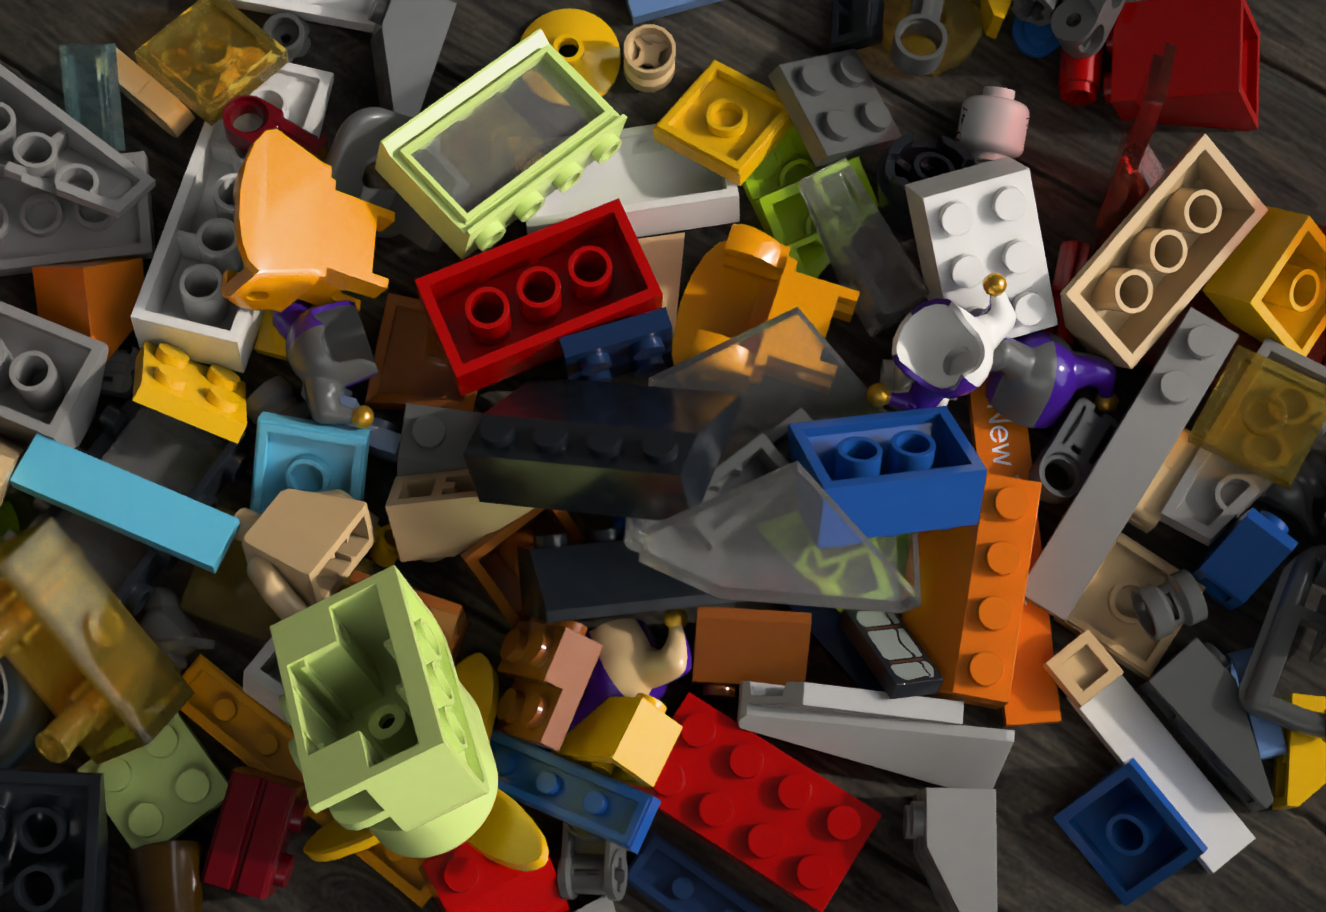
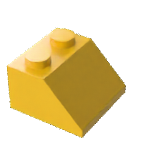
[1202,206,1326,357]

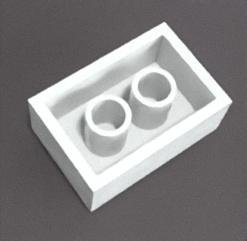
[904,156,1058,338]

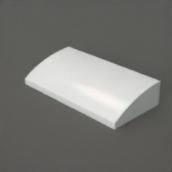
[514,124,740,237]

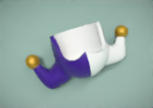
[867,273,1016,411]

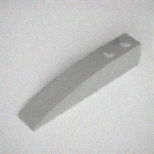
[1025,307,1239,622]

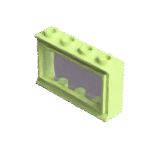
[375,28,627,260]

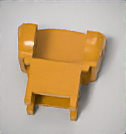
[221,129,395,313]
[672,224,860,391]

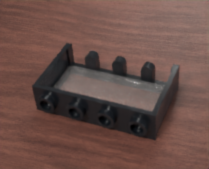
[2,368,251,626]

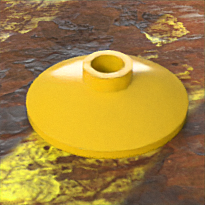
[520,8,621,108]

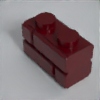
[200,766,310,899]

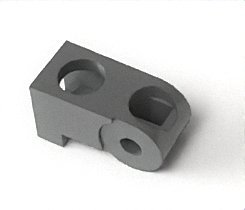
[1050,0,1126,59]

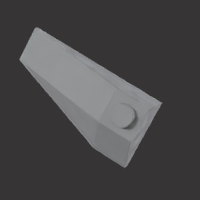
[0,64,156,219]

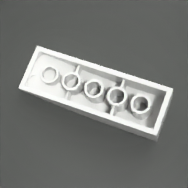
[130,49,334,373]

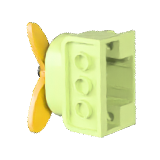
[270,565,549,872]

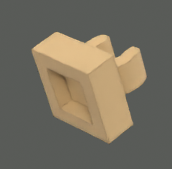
[1042,629,1124,709]

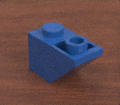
[1190,508,1299,611]

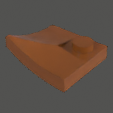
[365,293,478,412]

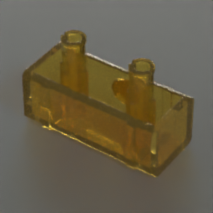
[0,517,195,765]

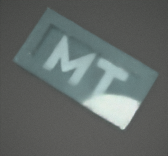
[59,43,125,152]

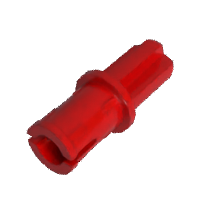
[1043,240,1092,348]

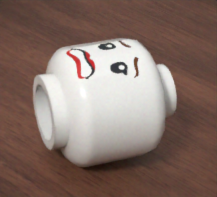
[956,86,1030,164]

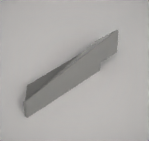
[737,681,1015,789]

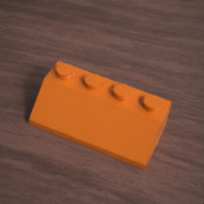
[900,473,1042,710]

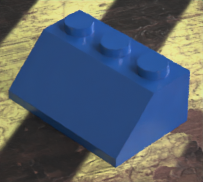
[787,406,987,545]

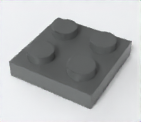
[768,49,902,167]

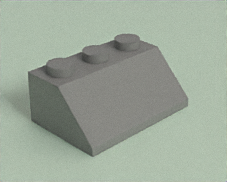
[0,301,109,448]

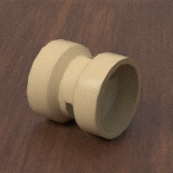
[624,24,676,93]

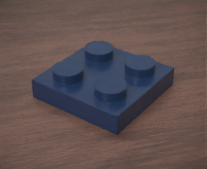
[559,307,672,383]

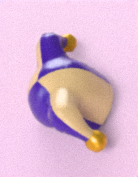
[567,608,692,733]

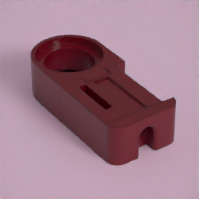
[222,95,328,162]

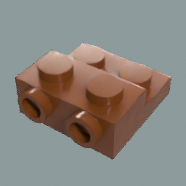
[494,617,603,751]

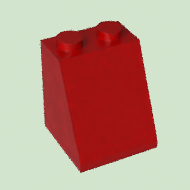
[1103,0,1260,131]

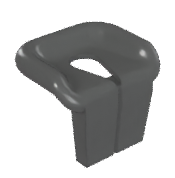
[324,107,470,253]

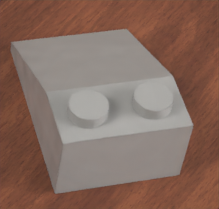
[903,787,998,912]

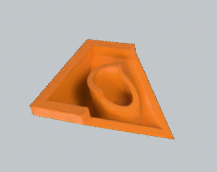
[32,257,145,363]

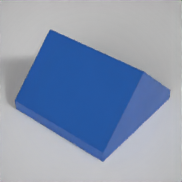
[1053,758,1208,907]

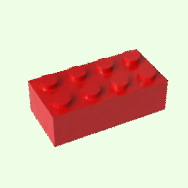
[415,198,663,397]
[630,692,882,912]

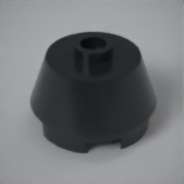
[876,133,975,239]

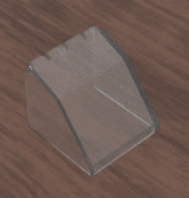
[624,307,921,613]

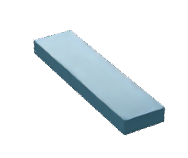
[9,433,241,574]

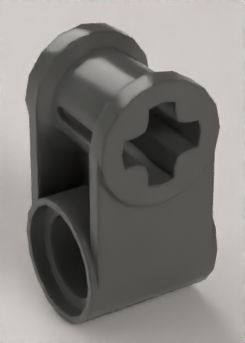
[557,822,628,901]

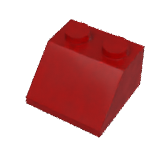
[418,808,571,912]

